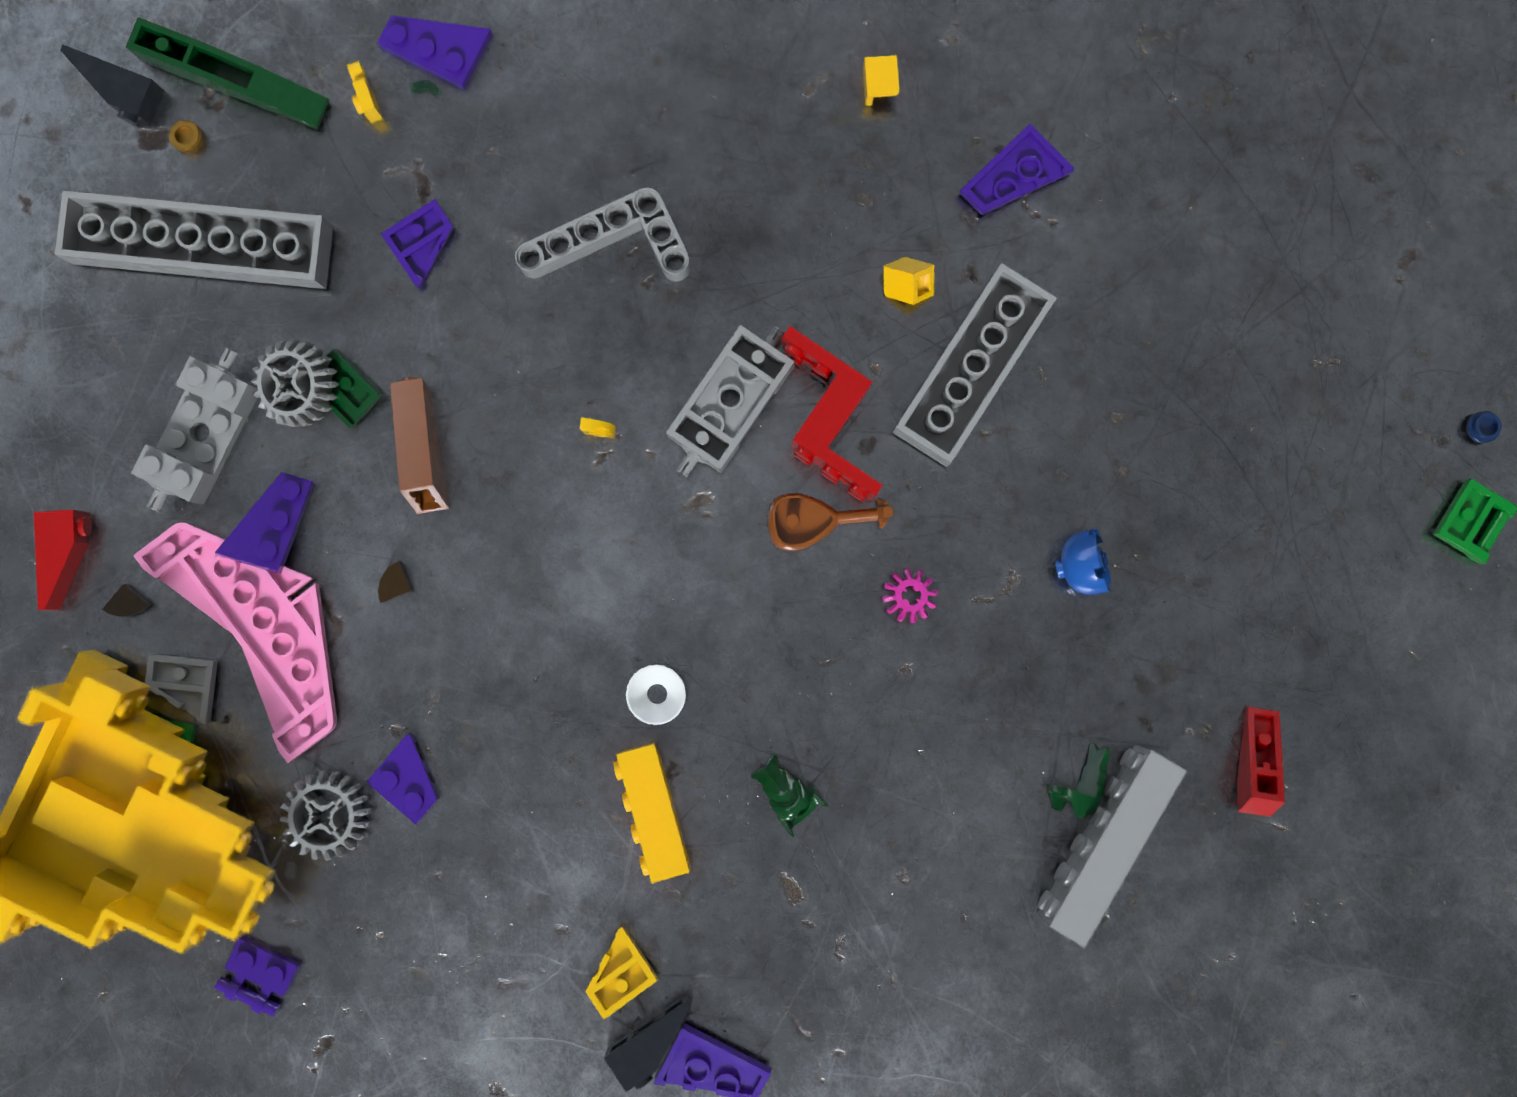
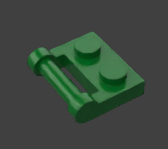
[1433,478,1517,565]

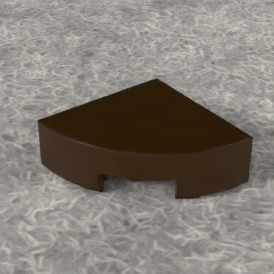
[378,561,413,603]
[102,584,152,617]

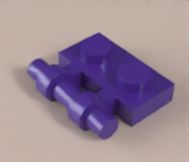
[214,936,301,1017]

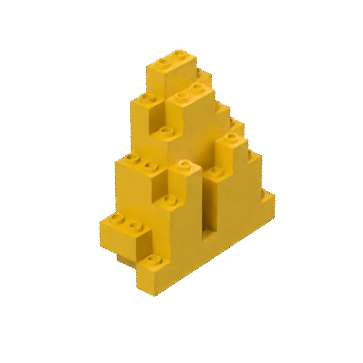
[0,649,276,954]

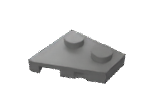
[145,654,218,724]

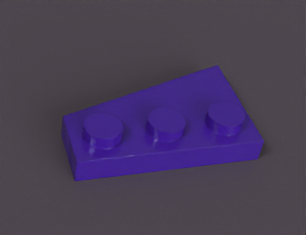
[377,15,493,89]
[959,124,1075,215]

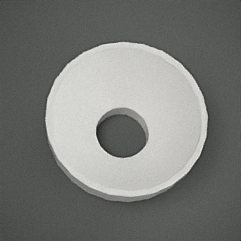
[626,665,686,725]

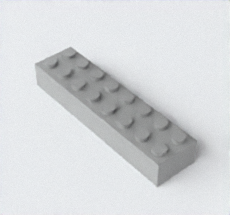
[55,190,333,289]

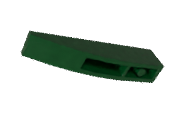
[126,17,330,129]

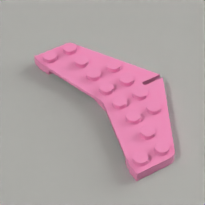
[133,523,337,763]

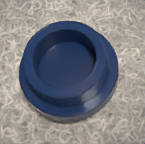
[1466,411,1502,443]

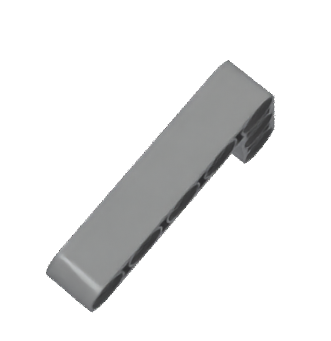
[515,187,691,282]

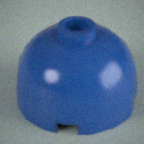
[1056,528,1111,595]

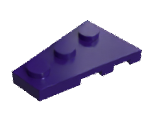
[215,472,315,574]
[653,1023,772,1097]

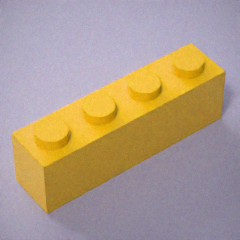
[613,741,691,883]

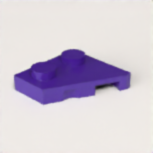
[381,199,454,288]
[367,733,440,825]

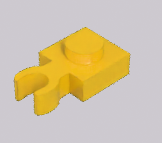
[347,60,383,123]

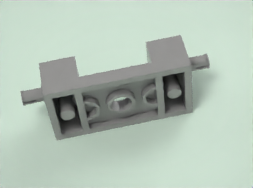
[666,325,795,477]
[131,348,258,512]

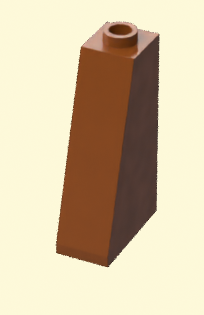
[390,377,449,514]

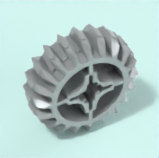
[251,339,339,427]
[279,770,372,861]

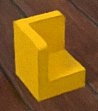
[862,55,899,106]
[884,257,934,305]

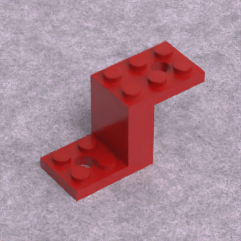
[782,326,883,502]

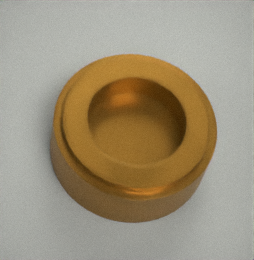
[169,120,205,155]

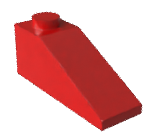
[34,509,92,611]
[1237,707,1285,817]

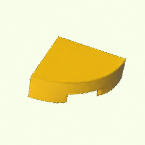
[580,417,617,438]

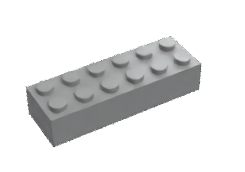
[892,263,1057,467]
[1037,745,1187,948]

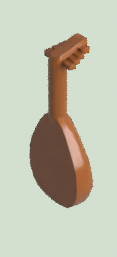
[768,493,893,551]

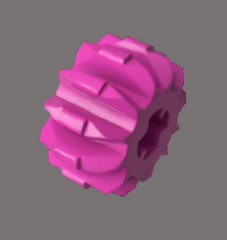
[882,568,938,623]

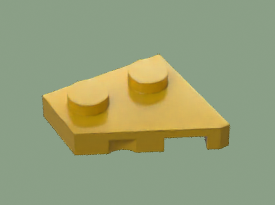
[585,926,659,1020]

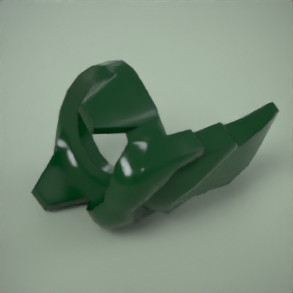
[1048,743,1110,819]
[751,755,829,838]

